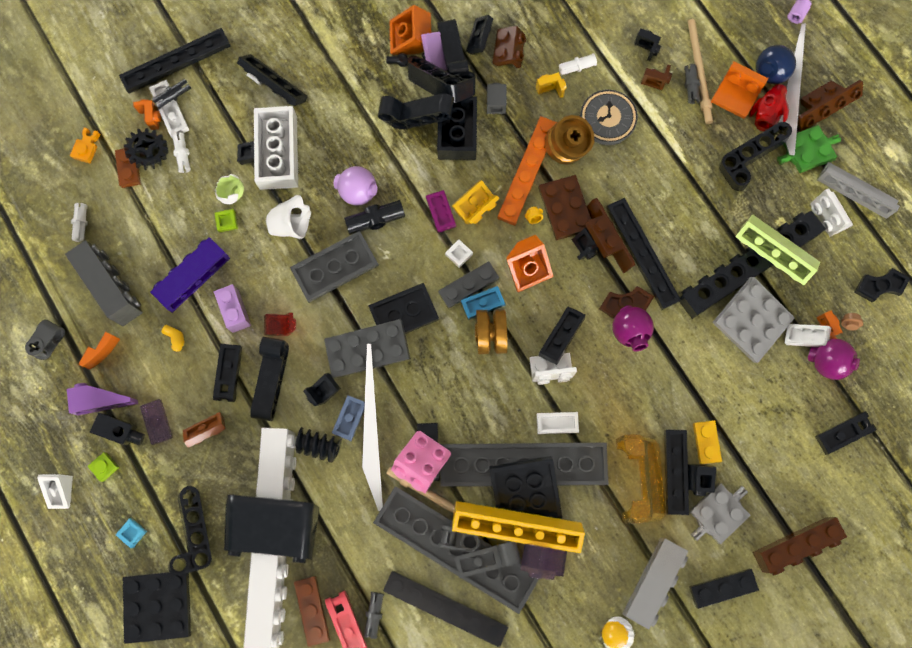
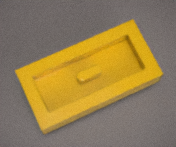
[693,421,722,465]

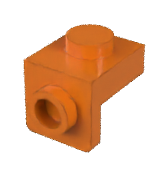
[133,99,161,130]
[817,310,842,339]

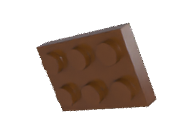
[538,175,591,240]

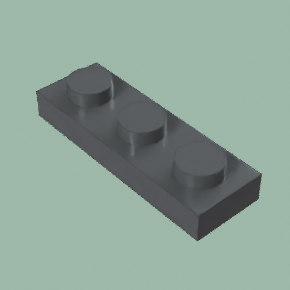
[438,261,499,309]

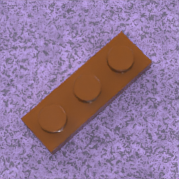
[294,576,330,647]

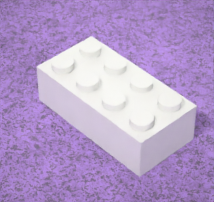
[254,106,298,190]

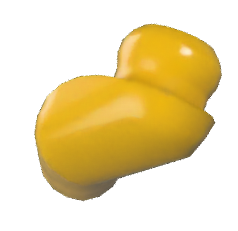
[162,324,185,352]

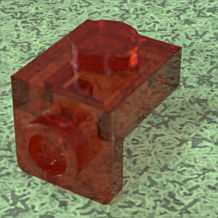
[264,312,296,336]

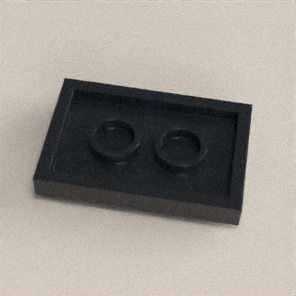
[368,283,439,334]

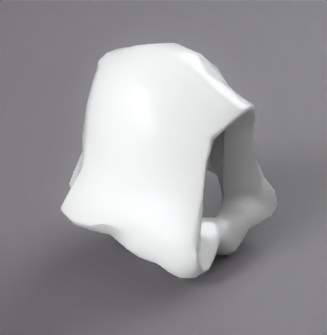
[266,195,311,239]

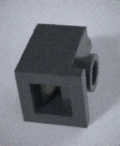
[688,464,716,496]

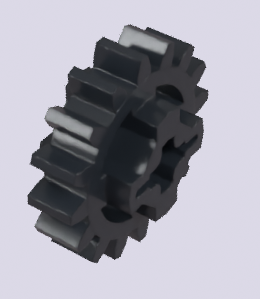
[124,128,168,170]

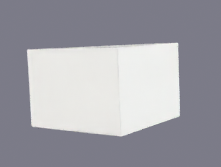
[37,474,73,509]

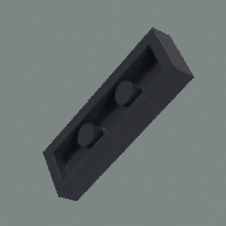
[539,307,586,365]
[689,569,759,609]

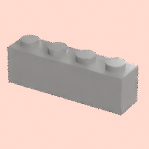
[622,538,688,630]

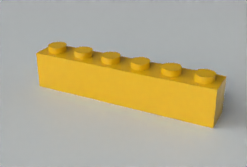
[452,501,585,553]

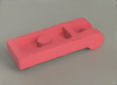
[325,591,368,648]

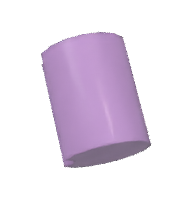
[788,0,812,24]

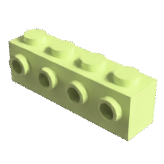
[736,214,820,285]

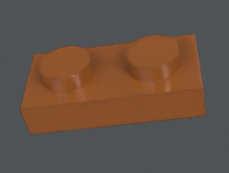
[115,148,141,188]
[183,412,226,448]

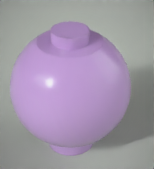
[334,166,378,206]

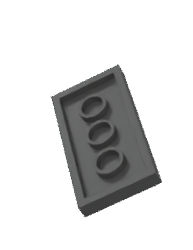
[290,231,379,303]
[324,319,411,379]

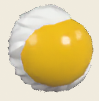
[602,617,635,648]

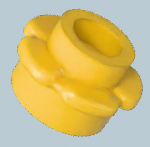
[525,206,543,224]

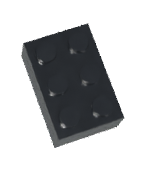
[437,96,477,160]

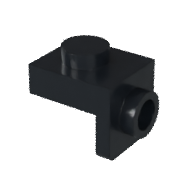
[634,28,661,61]
[571,228,599,260]
[303,373,341,407]

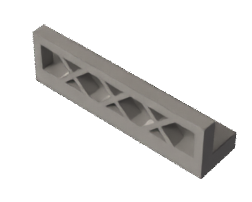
[817,162,900,219]

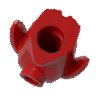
[749,84,789,132]

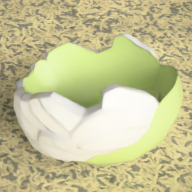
[215,174,244,204]

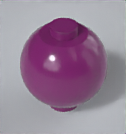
[612,306,654,352]
[808,339,860,380]

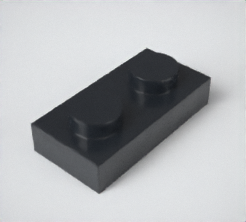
[466,15,493,55]

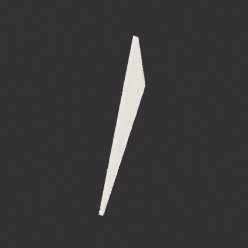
[779,23,806,155]
[362,344,383,511]

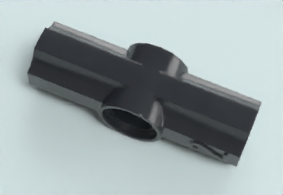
[344,200,405,235]

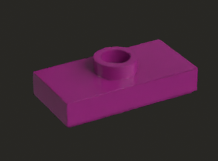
[426,190,456,233]

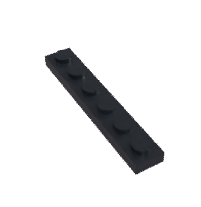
[119,28,231,94]
[606,198,681,310]
[383,571,509,648]

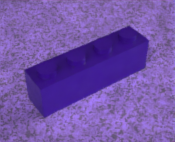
[150,237,230,313]

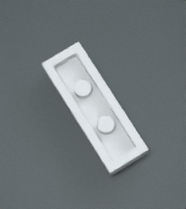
[149,80,190,137]

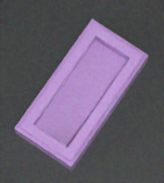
[421,32,447,71]

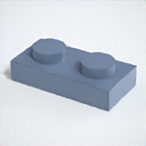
[332,395,365,442]

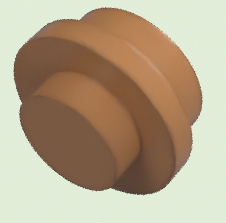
[841,313,863,330]

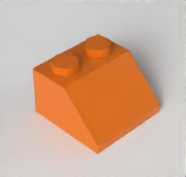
[389,5,432,55]

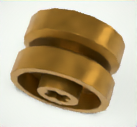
[545,115,594,165]
[475,309,507,355]

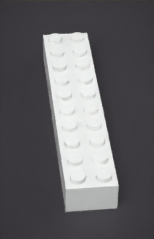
[244,428,297,648]

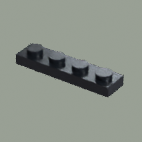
[237,54,308,106]
[664,430,689,515]

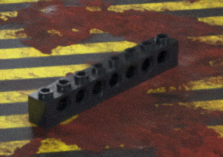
[680,211,826,319]

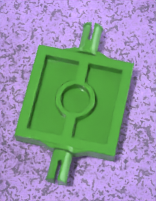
[777,125,841,173]

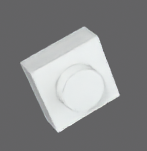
[445,240,473,268]

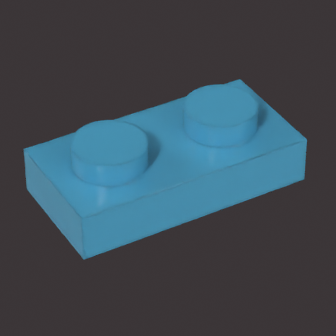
[461,286,505,320]

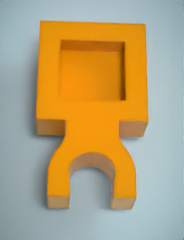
[70,128,101,164]

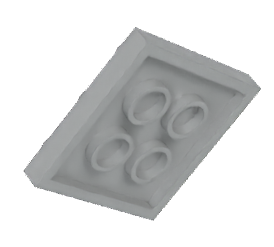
[712,277,795,363]

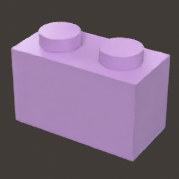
[214,284,251,333]

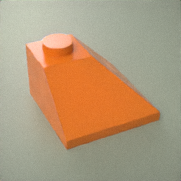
[506,235,554,292]

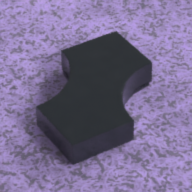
[854,268,910,302]

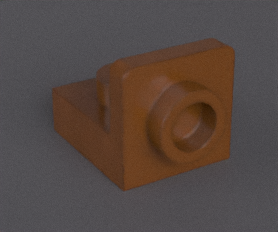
[641,65,672,90]

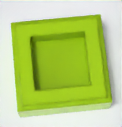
[214,209,238,233]

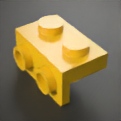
[452,180,499,224]

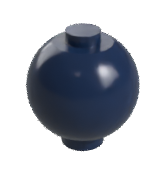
[756,45,796,85]

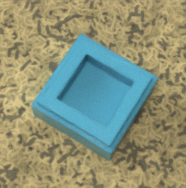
[116,518,147,548]

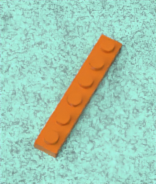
[497,116,558,226]

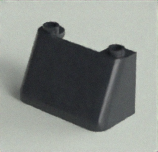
[224,495,319,563]

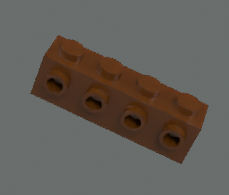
[752,517,847,575]

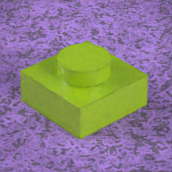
[87,452,119,482]

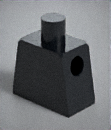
[89,413,145,446]

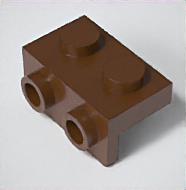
[492,25,526,68]

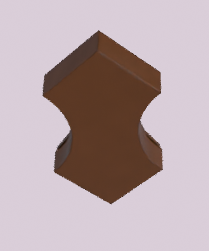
[599,286,654,319]

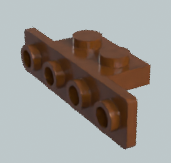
[798,80,863,132]
[585,198,635,273]

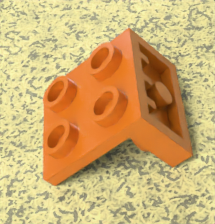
[711,61,769,119]

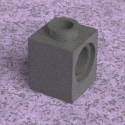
[487,83,506,114]

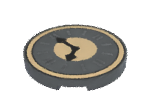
[580,90,638,145]

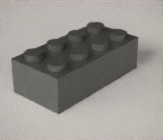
[65,240,143,326]

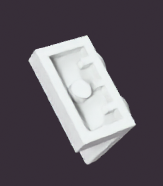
[810,188,853,237]
[529,353,577,385]

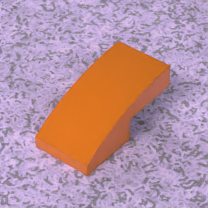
[78,332,120,369]

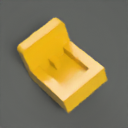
[536,72,567,98]

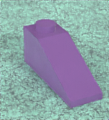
[67,383,138,415]

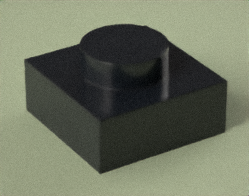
[237,141,254,165]

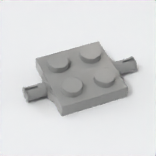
[689,483,751,544]

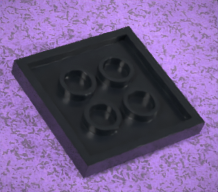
[489,456,562,519]
[123,572,191,644]

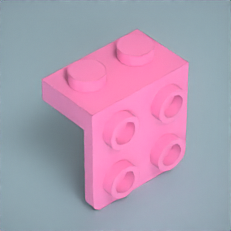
[391,431,451,494]

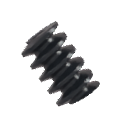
[295,427,342,463]

